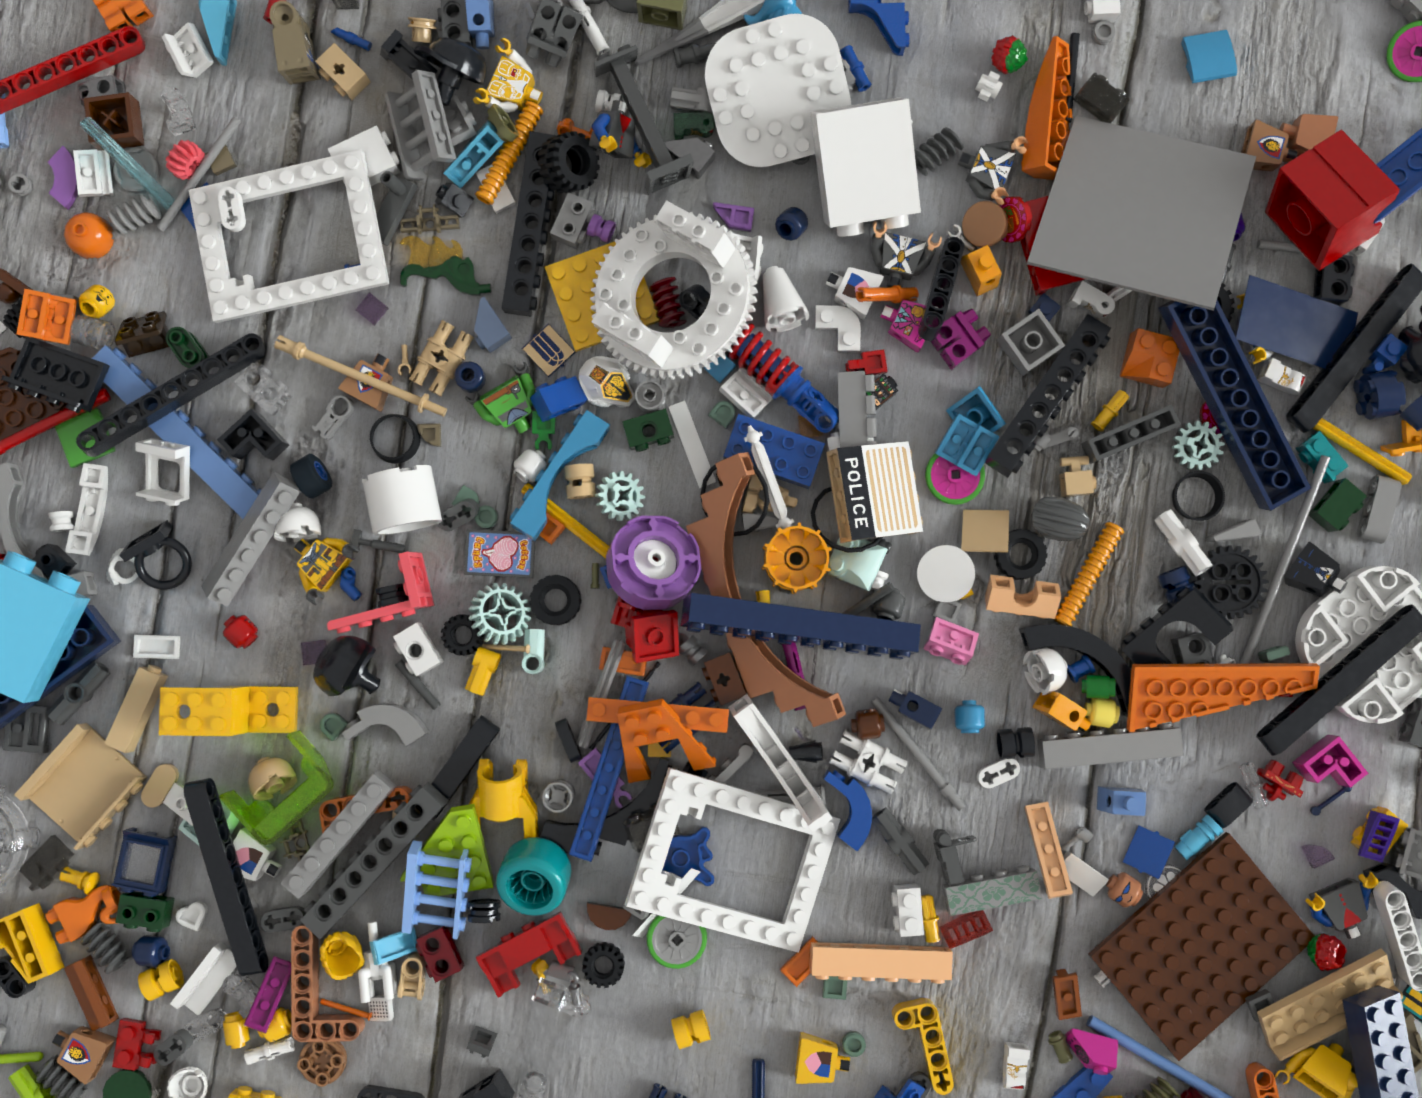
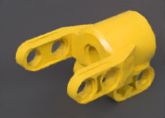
[468,758,538,839]

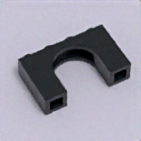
[1121,584,1233,664]

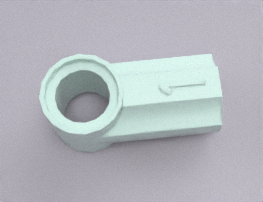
[522,629,545,675]

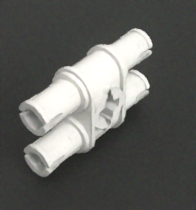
[829,729,908,795]

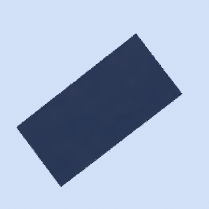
[1236,275,1358,369]

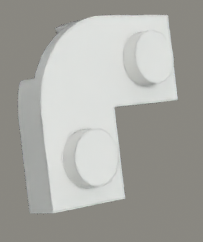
[815,305,861,352]

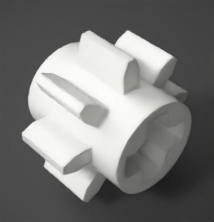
[975,71,1003,102]

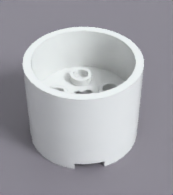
[362,465,442,535]

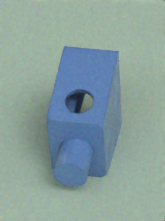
[465,0,495,50]
[1097,786,1146,816]

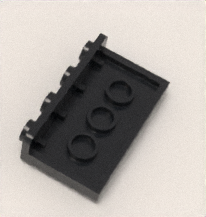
[1,337,110,413]

